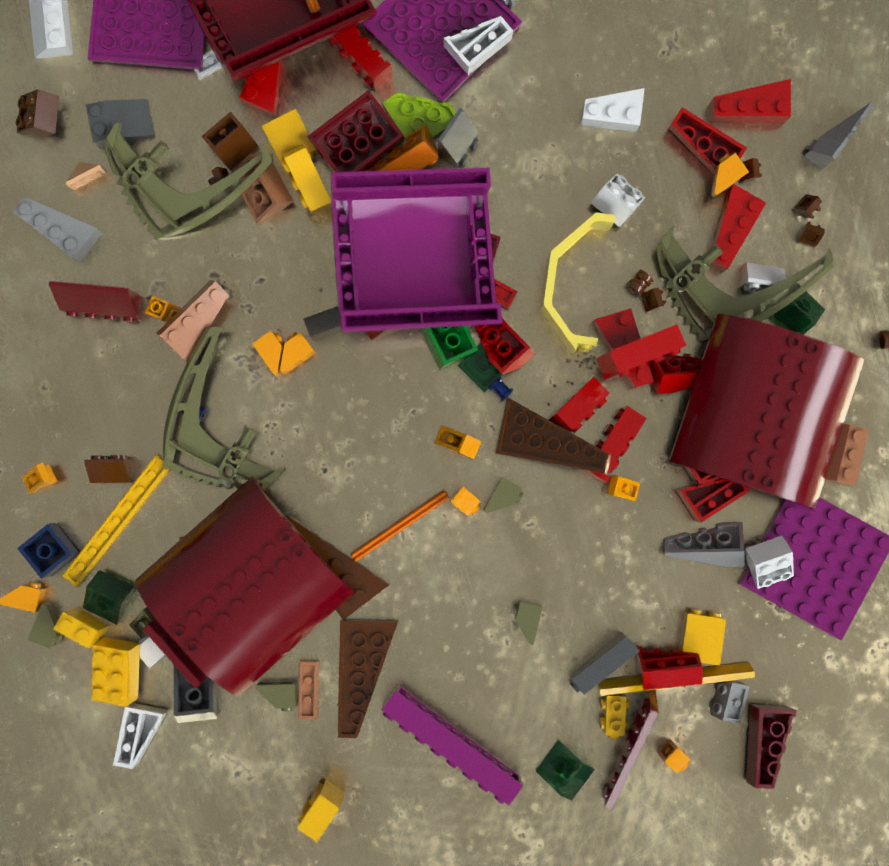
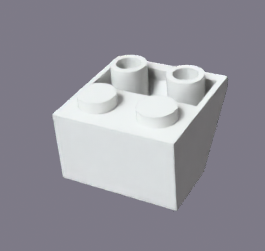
[591,174,645,227]
[738,262,786,293]
[745,536,794,589]

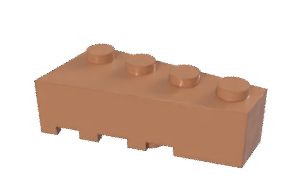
[156,280,229,362]

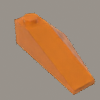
[364,124,438,172]

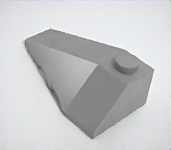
[665,522,745,567]

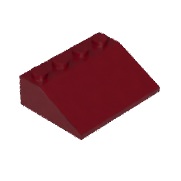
[307,90,404,173]
[49,281,144,323]

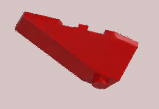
[475,318,535,375]
[649,353,703,394]

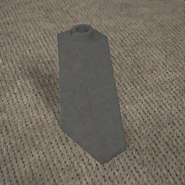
[569,631,639,695]

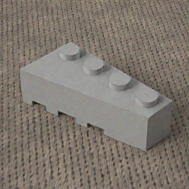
[13,197,103,262]

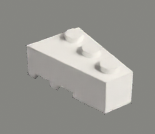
[444,16,513,75]
[580,88,645,132]
[113,703,169,769]

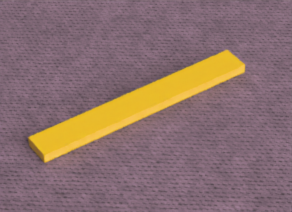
[62,454,172,588]
[597,662,755,696]

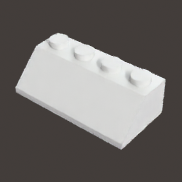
[29,0,73,59]

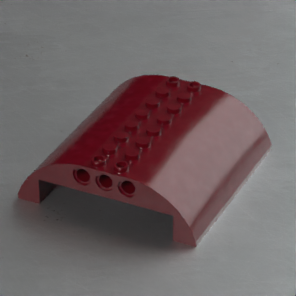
[187,0,376,83]
[669,314,864,509]
[135,476,356,696]

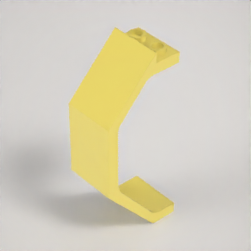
[540,213,615,355]

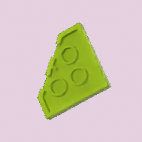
[382,92,456,142]

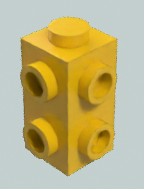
[600,693,629,739]

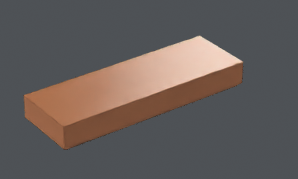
[298,660,319,720]

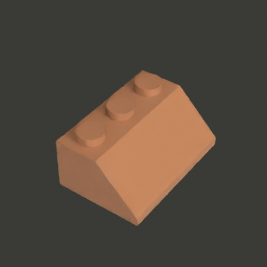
[232,152,293,224]
[825,424,869,486]

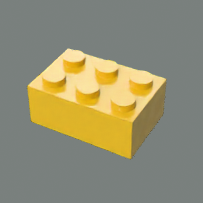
[281,144,331,212]
[91,637,140,707]
[297,779,345,842]

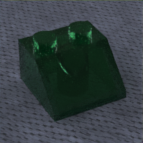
[774,283,825,335]
[83,570,134,625]
[536,741,595,801]

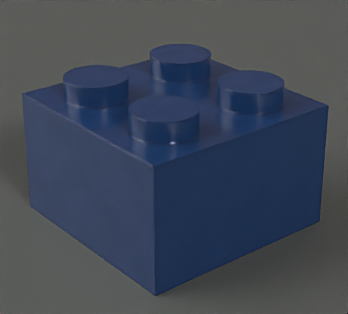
[17,523,79,579]

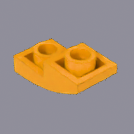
[145,296,181,322]

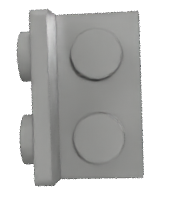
[711,681,750,724]

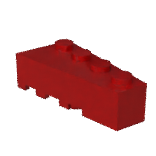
[328,27,393,92]
[709,79,791,124]
[669,107,747,176]
[710,183,766,273]
[591,308,654,389]
[596,324,686,380]
[583,406,647,483]

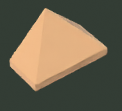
[66,162,107,191]

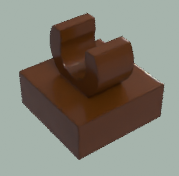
[740,158,762,182]
[208,167,233,189]
[794,194,822,219]
[798,221,825,247]
[641,287,666,312]

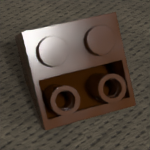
[16,89,59,136]
[201,111,259,171]
[84,455,134,483]

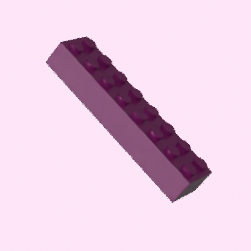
[381,684,523,805]

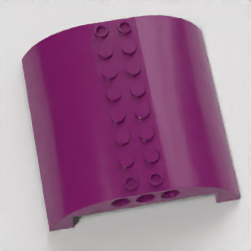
[331,167,502,332]

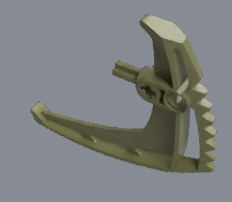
[104,122,273,239]
[656,226,834,341]
[163,327,284,490]

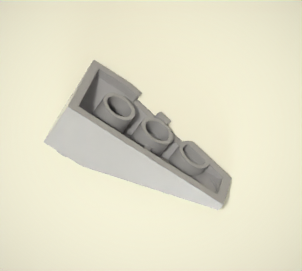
[804,102,874,169]

